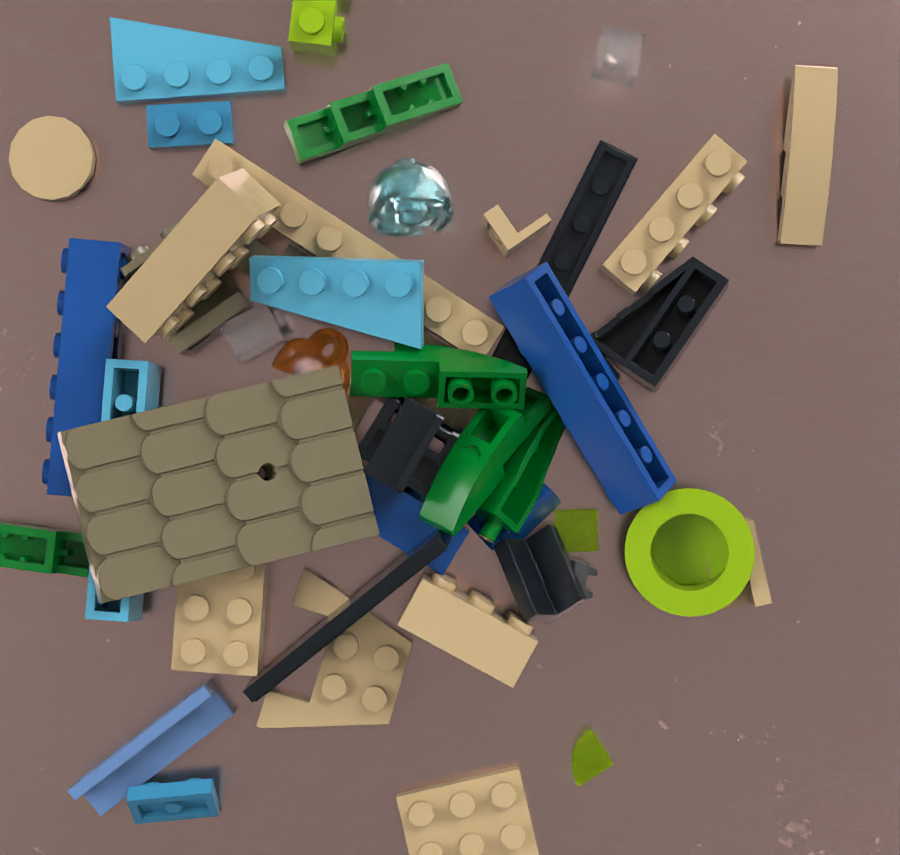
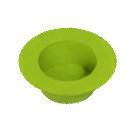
[625,488,755,617]

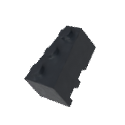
[590,257,729,393]

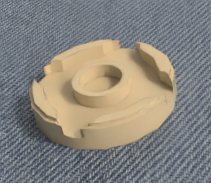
[8,116,96,202]

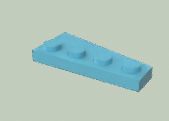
[110,17,286,105]
[249,255,424,349]

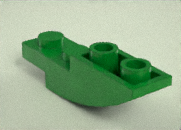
[350,342,527,409]
[419,386,552,537]

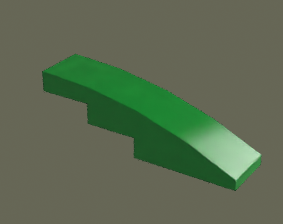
[283,63,463,164]
[0,522,89,578]

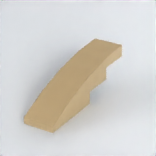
[778,65,838,246]

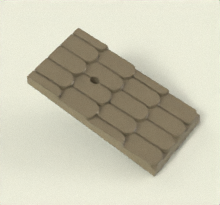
[57,365,380,603]

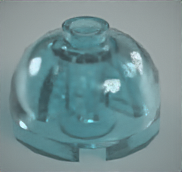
[367,158,454,236]

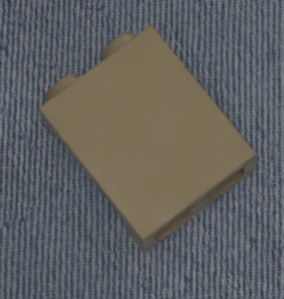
[120,220,254,355]

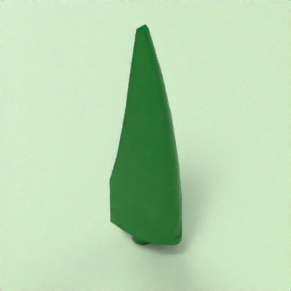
[475,403,566,543]

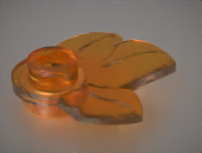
[272,328,351,393]

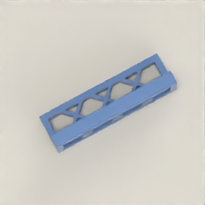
[67,678,236,817]

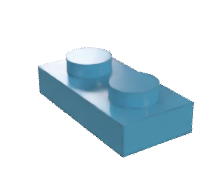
[146,101,235,150]
[127,778,219,824]

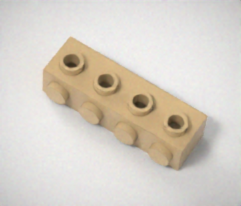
[598,134,748,296]

